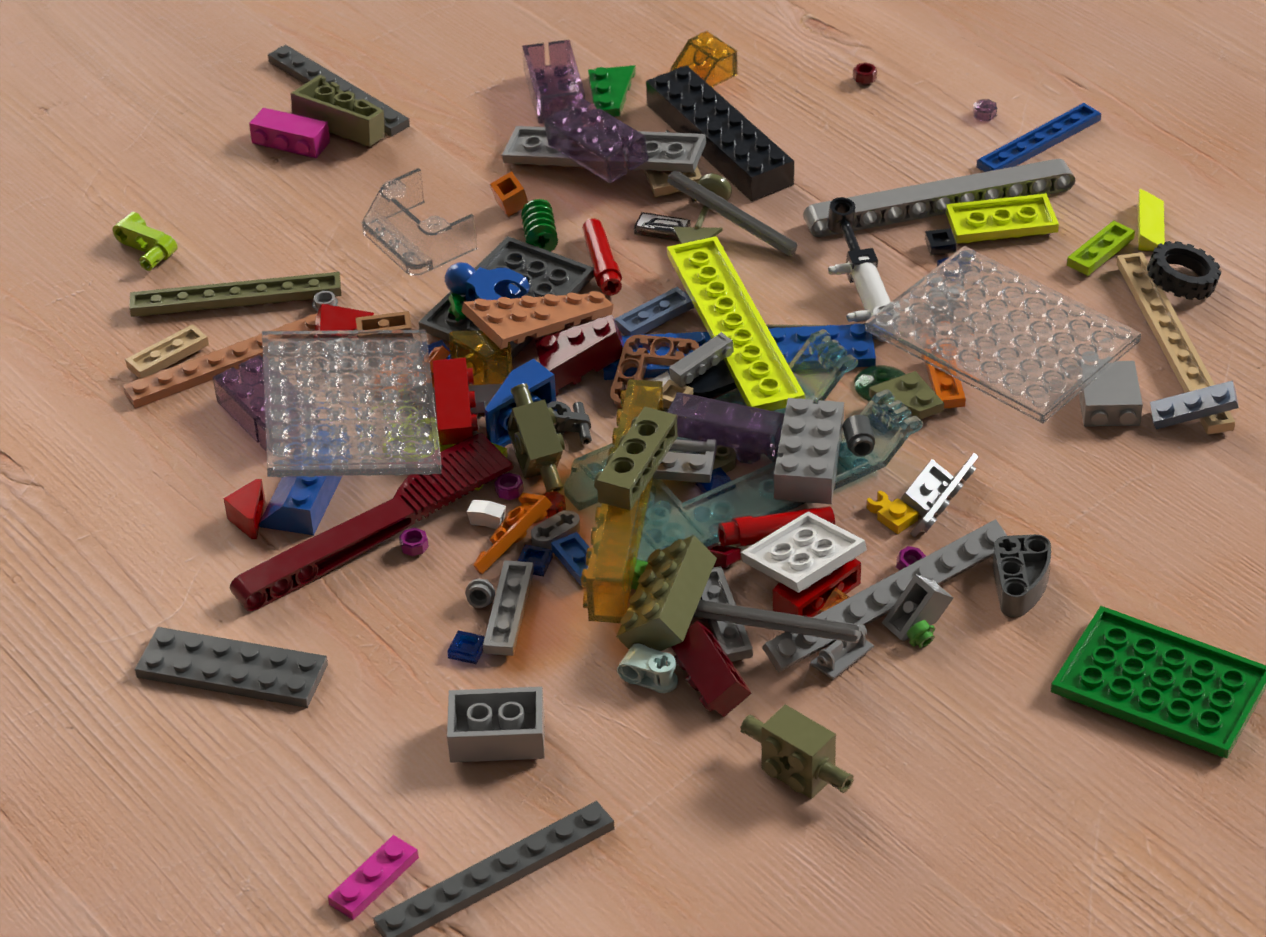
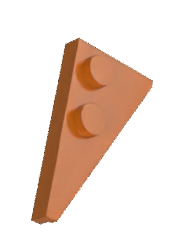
[473,493,553,574]

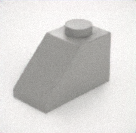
[882,574,953,641]

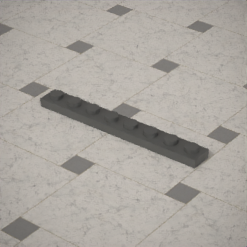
[268,45,410,137]
[373,800,615,937]

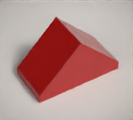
[223,479,265,539]

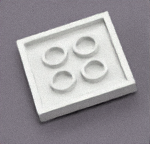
[741,511,867,592]

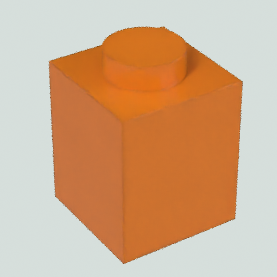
[490,171,528,217]

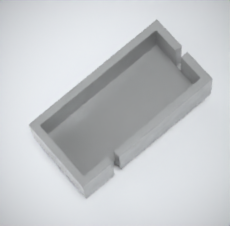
[774,398,844,504]

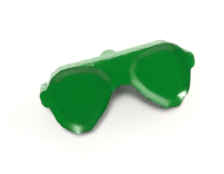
[448,293,467,322]

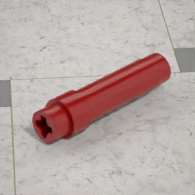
[582,218,622,296]
[718,506,835,547]

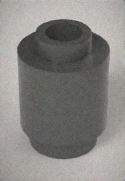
[842,415,875,457]

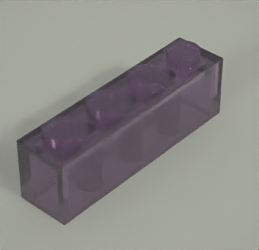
[668,392,785,457]

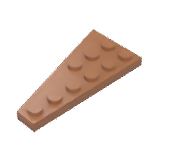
[462,291,614,349]

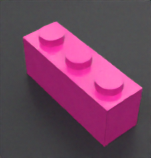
[249,107,330,158]

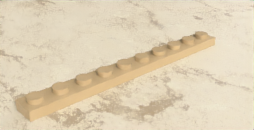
[1116,252,1235,435]

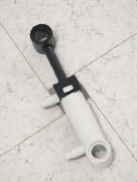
[827,197,900,342]

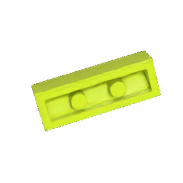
[1138,189,1165,251]

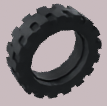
[1147,241,1221,300]

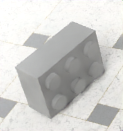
[447,687,544,762]

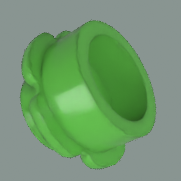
[907,620,935,648]

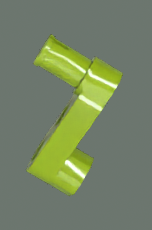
[112,212,178,271]

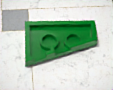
[588,65,636,119]

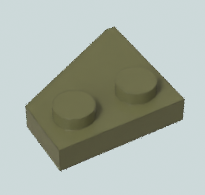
[869,371,944,420]

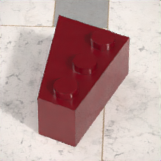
[535,315,624,396]

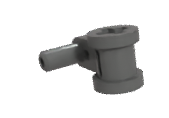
[547,401,592,444]

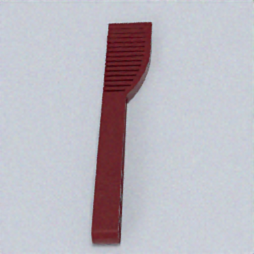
[230,432,514,612]

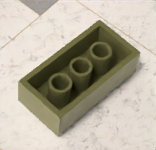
[616,535,717,651]

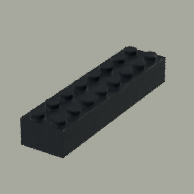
[646,65,794,202]

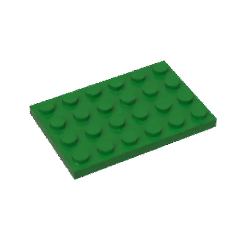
[1051,606,1266,759]

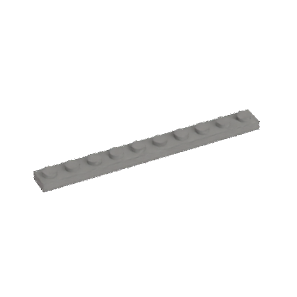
[762,519,1007,673]

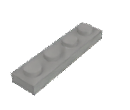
[483,560,534,656]
[700,566,753,662]

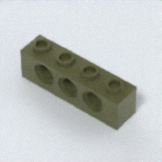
[594,407,677,511]

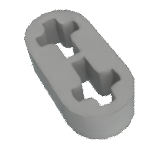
[531,510,580,552]

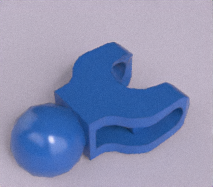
[444,262,530,301]

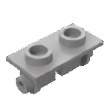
[810,624,874,679]

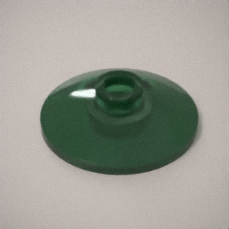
[854,365,905,403]

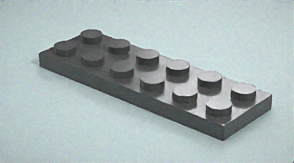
[135,627,328,708]

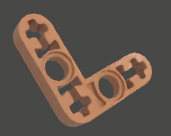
[610,335,699,410]

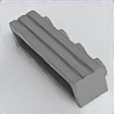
[669,332,734,387]

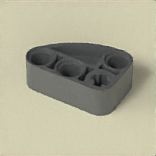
[993,534,1051,618]

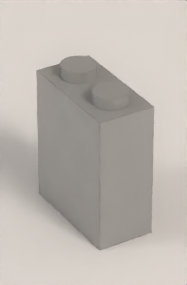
[1077,361,1143,427]

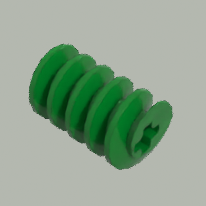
[521,199,558,252]

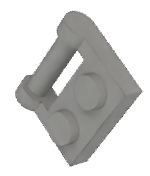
[653,439,717,483]

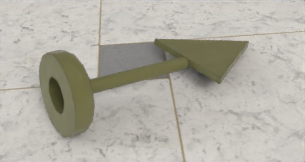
[673,174,732,244]

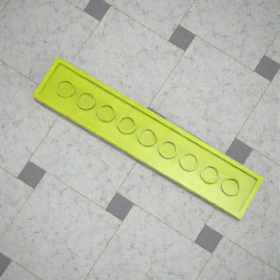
[667,236,805,415]

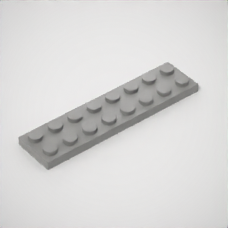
[502,126,706,173]

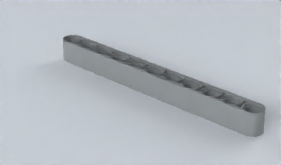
[803,159,1076,237]

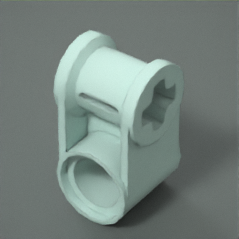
[617,643,678,693]

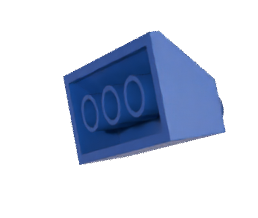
[259,431,350,536]

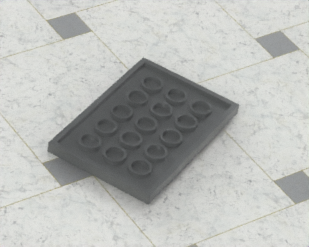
[419,236,594,364]

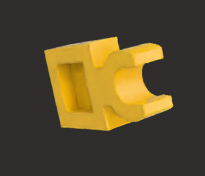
[866,490,919,534]

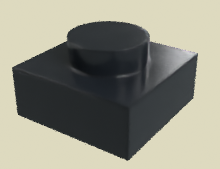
[925,228,957,255]

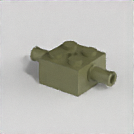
[506,384,565,494]
[740,704,854,799]

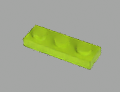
[1067,220,1135,276]

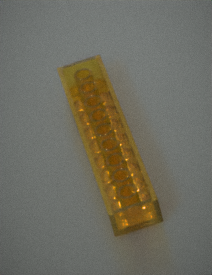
[581,379,664,623]

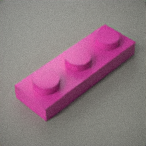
[327,835,419,920]

